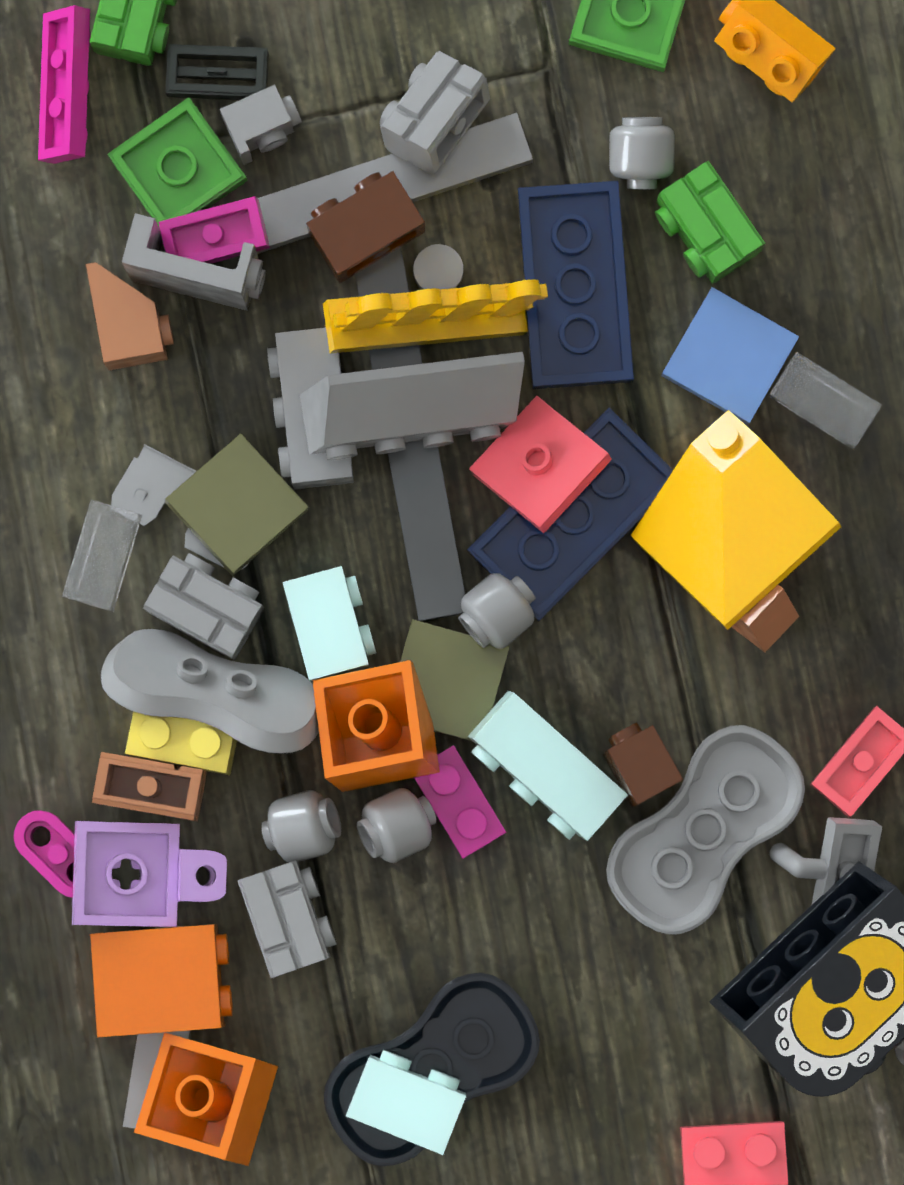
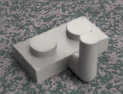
[770,817,882,904]

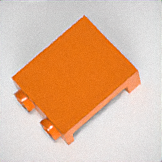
[90,924,233,1038]

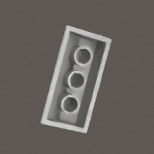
[299,352,525,460]

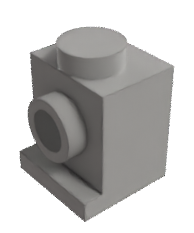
[220,84,302,165]

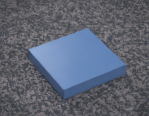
[661,287,799,425]

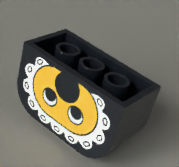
[709,861,904,1097]

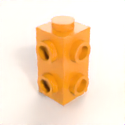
[714,0,836,103]

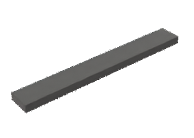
[355,247,465,622]

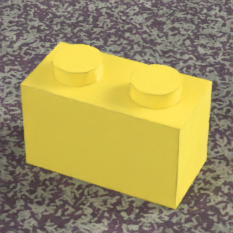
[125,712,237,775]

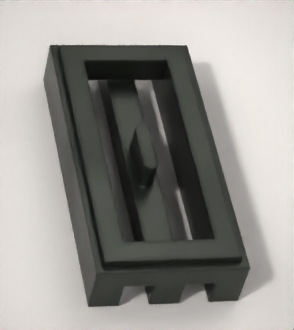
[166,44,268,100]

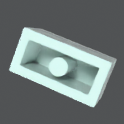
[283,566,376,683]
[346,1050,466,1155]

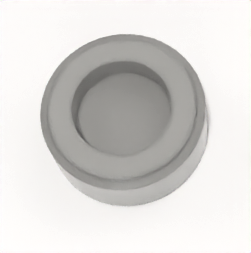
[413,244,463,290]

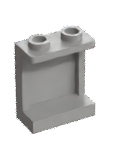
[122,214,266,311]

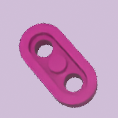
[14,811,75,898]

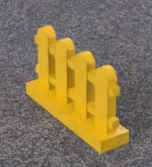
[323,279,548,353]

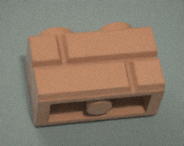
[92,752,207,822]

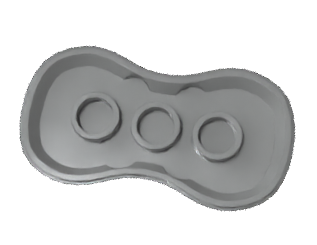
[101,629,319,753]
[606,725,805,934]

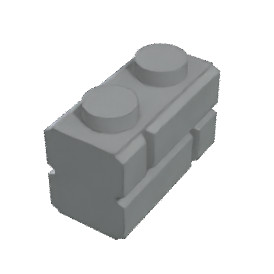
[380,51,490,175]
[143,553,264,661]
[238,860,336,978]

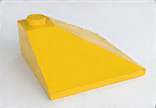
[631,410,841,630]

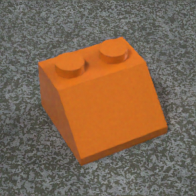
[312,660,440,792]
[134,1032,278,1166]

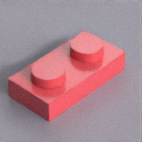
[810,706,904,817]

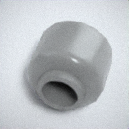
[609,117,675,189]
[458,573,536,649]
[357,788,436,863]
[262,790,341,862]

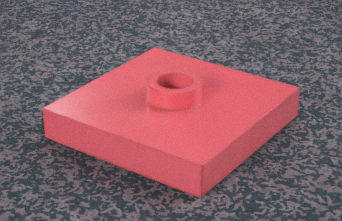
[469,396,612,534]

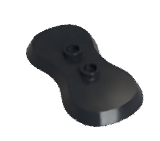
[324,973,540,1166]

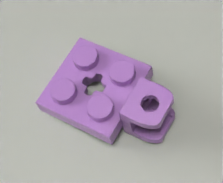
[72,821,227,927]

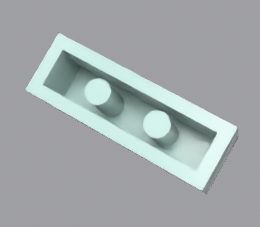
[467,691,628,841]

